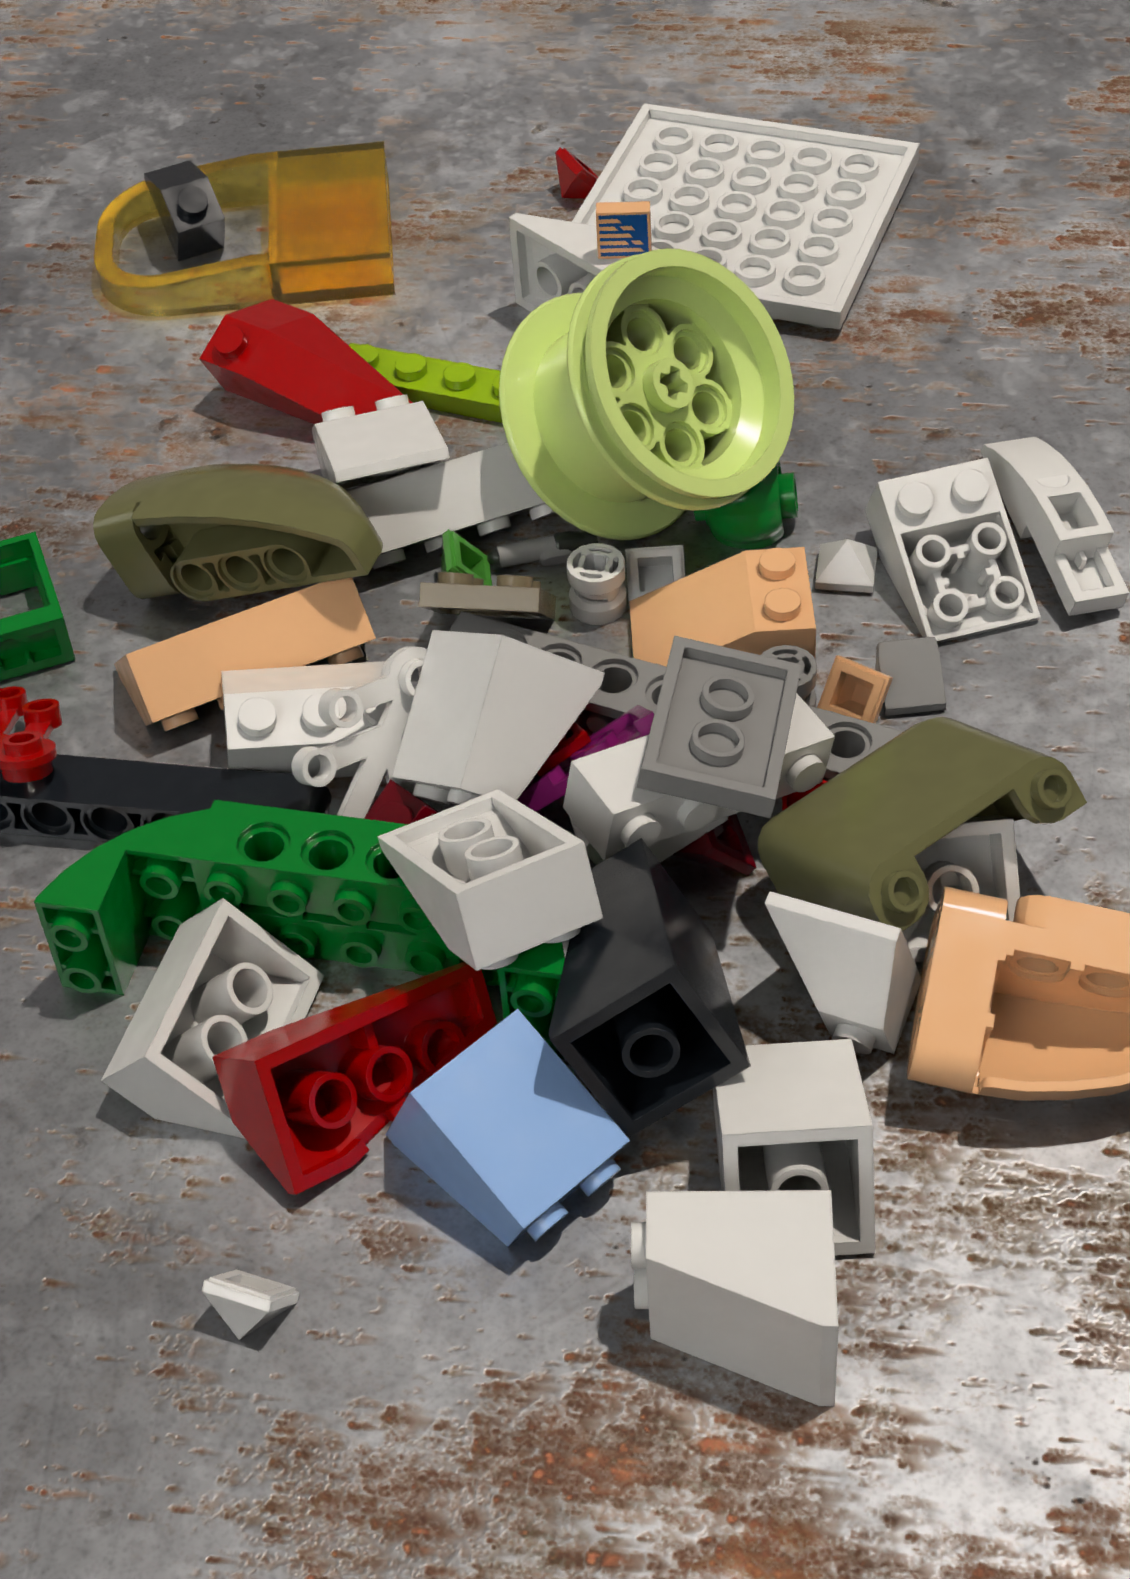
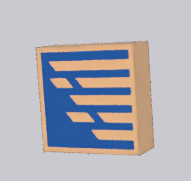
[596,201,652,259]

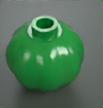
[694,461,798,549]

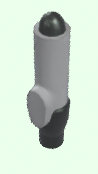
[487,531,598,568]

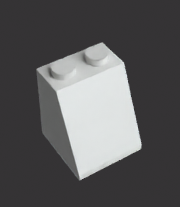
[392,630,605,806]
[713,1039,875,1256]
[631,1190,839,1406]

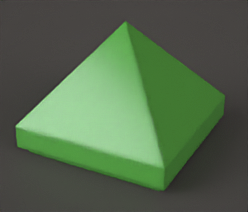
[441,529,492,586]

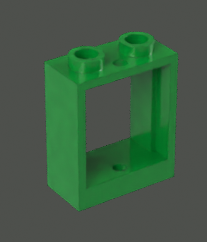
[0,532,76,681]

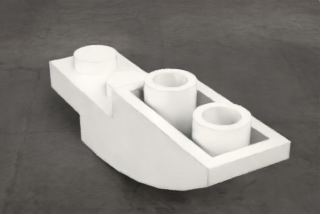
[981,437,1129,616]

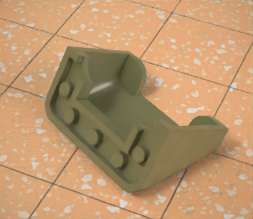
[758,717,1087,932]

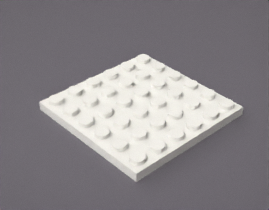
[572,103,920,330]

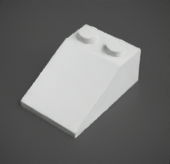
[509,213,658,312]
[312,394,450,489]
[377,789,603,971]

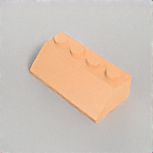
[114,577,376,731]

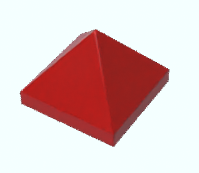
[555,147,598,199]

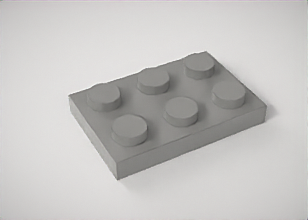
[637,636,802,818]

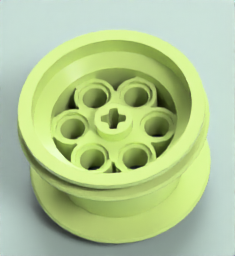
[499,248,794,540]

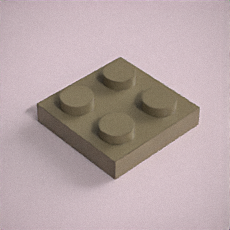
[419,572,556,620]

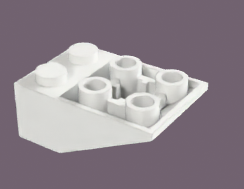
[865,457,1041,644]

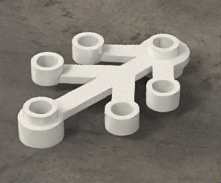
[292,646,429,819]

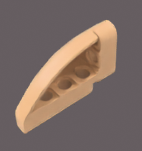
[907,886,1130,1101]

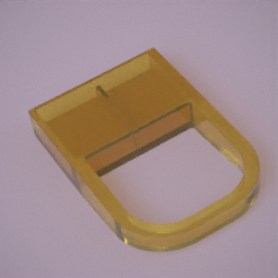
[94,141,395,317]

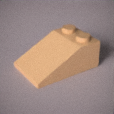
[629,547,816,667]

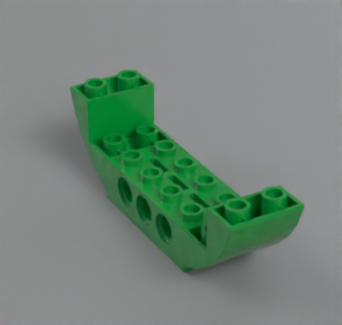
[34,800,565,1059]

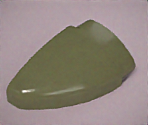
[93,464,383,601]

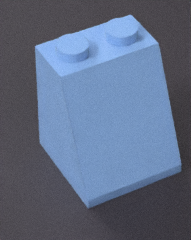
[385,1009,630,1247]

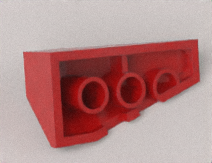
[199,299,413,424]
[212,962,497,1195]

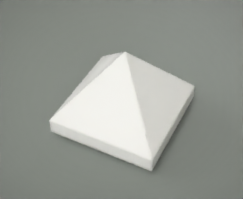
[815,539,878,593]
[201,1270,300,1340]

